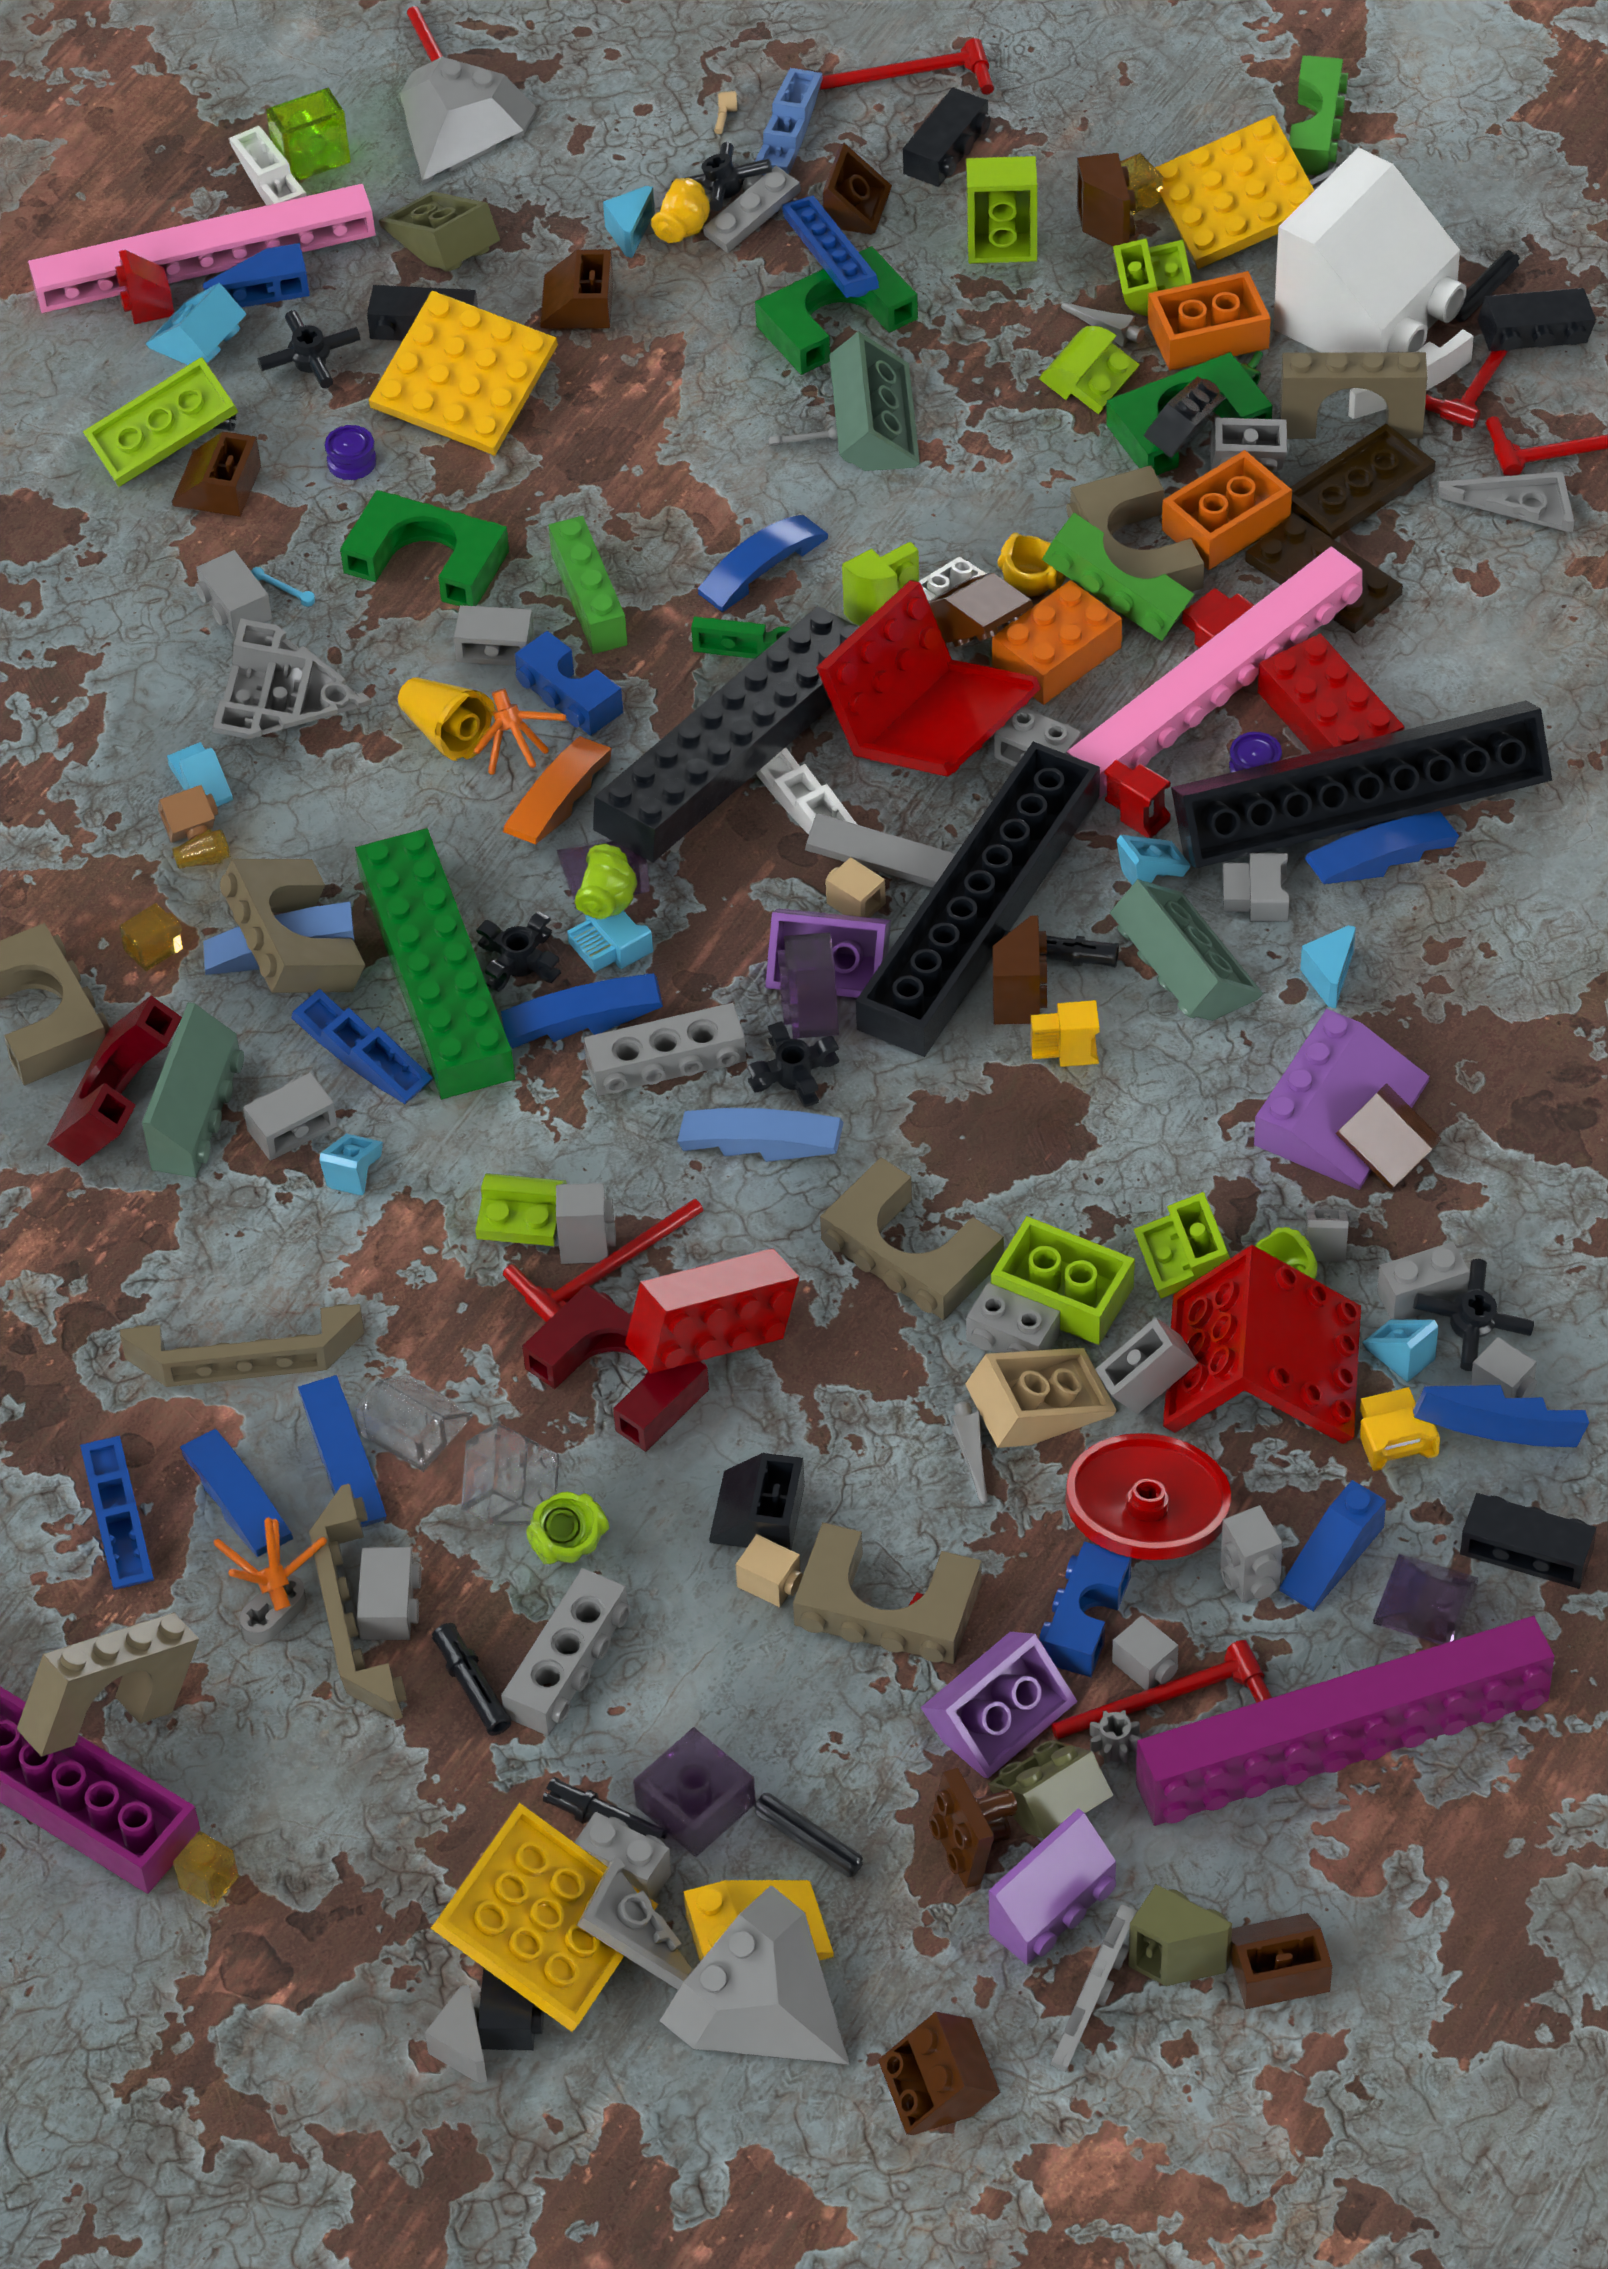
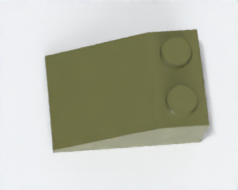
[379,191,500,271]

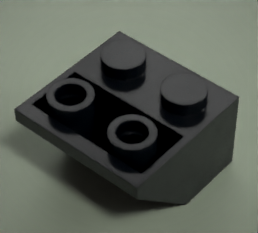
[709,1453,805,1550]

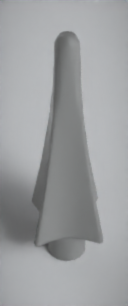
[1061,302,1144,348]
[951,1402,988,1504]

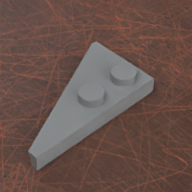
[1437,471,1574,532]
[577,1856,694,1990]
[1050,1904,1137,2072]

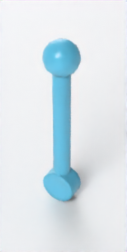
[251,567,315,607]

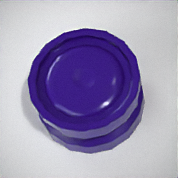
[325,425,376,480]
[1229,732,1282,773]

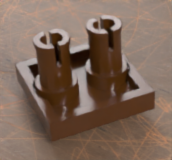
[929,1768,1017,1888]

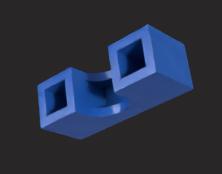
[515,631,623,736]
[1039,1541,1131,1677]

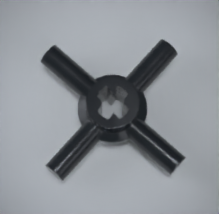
[671,142,772,211]
[257,310,360,388]
[1413,1259,1534,1371]

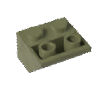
[988,1740,1113,1839]
[1128,1884,1232,1986]

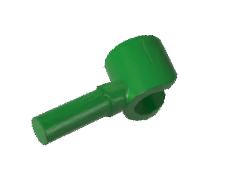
[1240,351,1263,385]

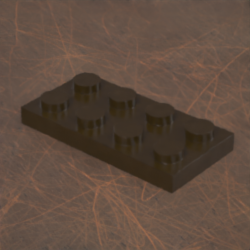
[1290,423,1436,539]
[1245,513,1403,634]

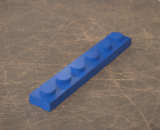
[782,195,879,298]

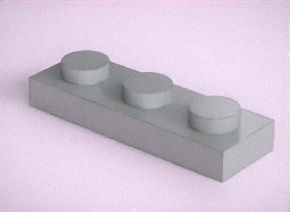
[703,166,801,253]

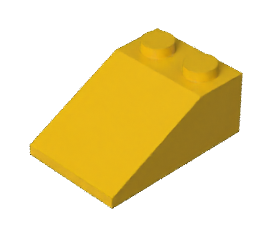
[683,1880,834,1961]

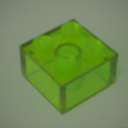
[266,87,351,181]

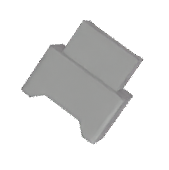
[1223,853,1289,922]

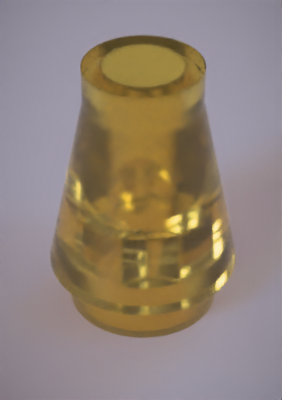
[172,828,231,869]

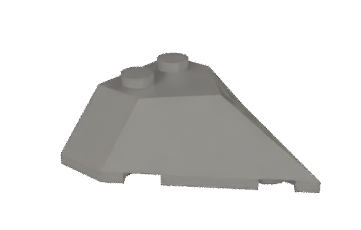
[399,56,537,186]
[212,618,372,739]
[660,1885,850,2065]

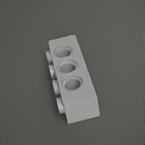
[583,1003,746,1096]
[501,1568,631,1736]

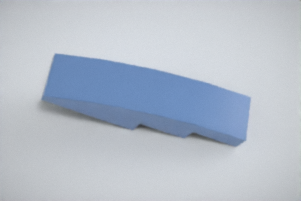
[754,68,822,175]
[203,901,354,975]
[677,1108,844,1162]

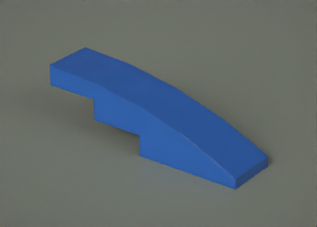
[1305,811,1459,884]
[501,973,663,1049]
[291,989,433,1104]
[298,1375,387,1527]
[1413,1385,1589,1447]
[180,1428,293,1557]
[80,1435,154,1590]

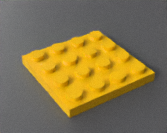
[1148,115,1315,269]
[368,290,558,456]
[431,1803,659,2032]

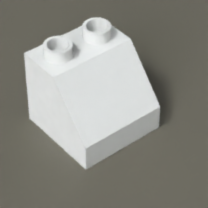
[1274,147,1466,353]

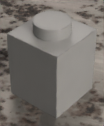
[1471,1336,1537,1398]
[1112,1615,1178,1690]

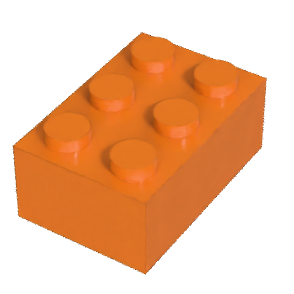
[1148,271,1271,371]
[1162,450,1292,570]
[992,580,1122,705]

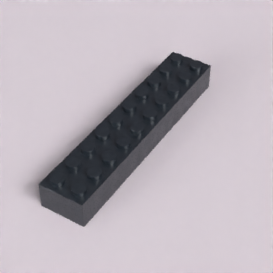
[593,606,859,863]
[1171,700,1552,868]
[856,741,1100,1057]

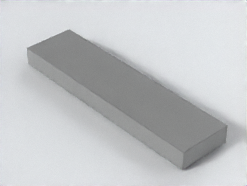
[805,813,956,888]

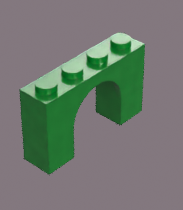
[755,246,918,375]
[1106,352,1273,475]
[340,490,509,607]

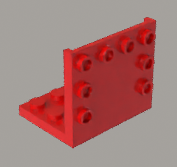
[816,580,1041,777]
[1163,1245,1361,1444]

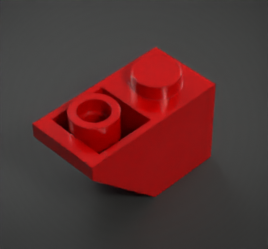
[115,250,174,325]

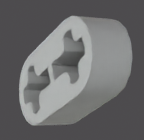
[239,1575,306,1644]

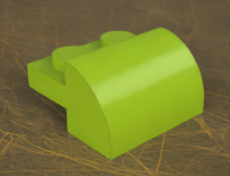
[1113,238,1193,316]
[1039,326,1140,415]
[842,541,919,626]
[475,1173,567,1246]
[1133,1192,1230,1299]

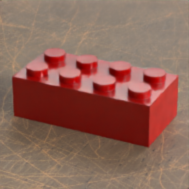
[1258,633,1405,753]
[625,1248,800,1374]

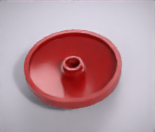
[1065,1433,1231,1560]

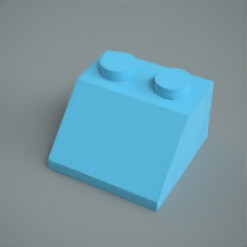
[145,283,247,365]

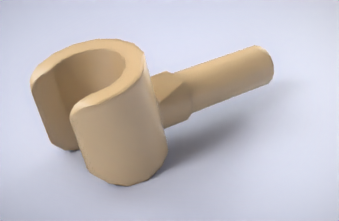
[714,91,737,134]

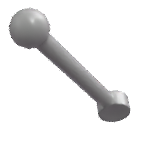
[768,426,838,446]

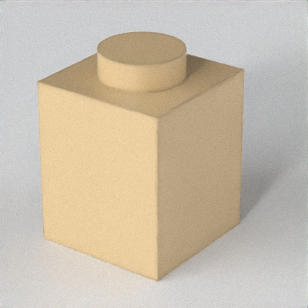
[825,857,886,918]
[735,1534,803,1607]

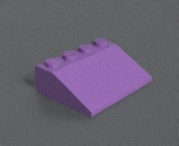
[1254,1008,1429,1190]

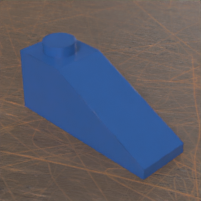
[203,243,310,308]
[1279,1480,1386,1612]

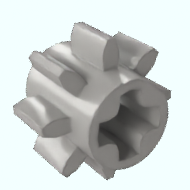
[1090,1710,1140,1763]

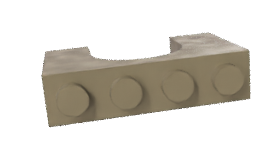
[1279,352,1427,439]
[1066,465,1204,592]
[220,859,365,993]
[0,923,110,1085]
[820,1157,1004,1320]
[793,1522,982,1664]
[17,1612,199,1757]

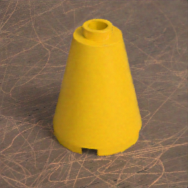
[398,677,496,761]

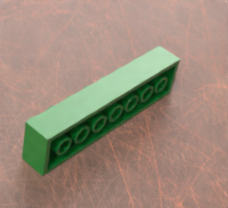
[355,828,515,1100]

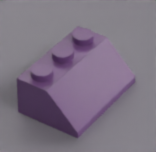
[765,908,891,998]
[921,1632,1078,1778]
[989,1808,1116,1965]

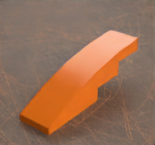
[503,736,612,845]

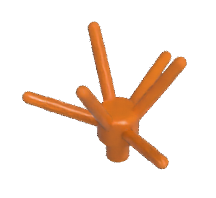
[474,688,566,775]
[214,1517,327,1612]

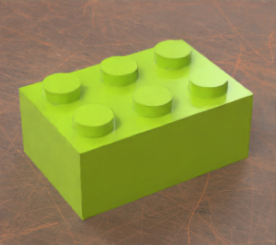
[966,156,1037,264]
[991,1216,1135,1345]

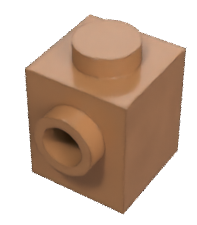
[158,785,218,843]

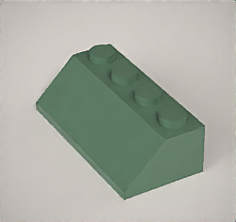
[829,331,920,471]
[1109,879,1263,1021]
[142,1002,244,1178]

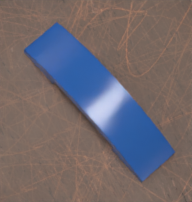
[698,515,828,613]

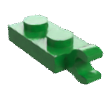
[691,616,791,659]

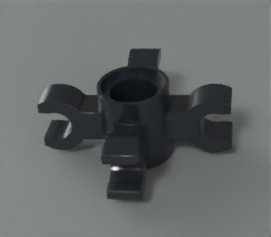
[476,911,561,992]
[747,1021,839,1108]

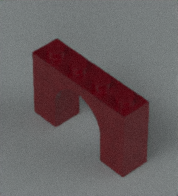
[47,995,182,1166]
[522,1285,709,1452]

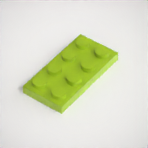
[82,357,238,487]

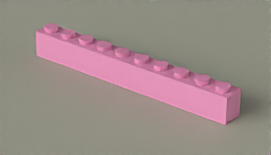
[28,183,376,313]
[1067,546,1363,799]

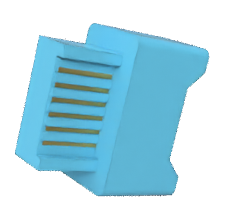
[567,911,653,973]

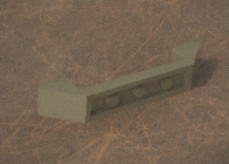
[120,1304,364,1387]
[309,1483,407,1720]

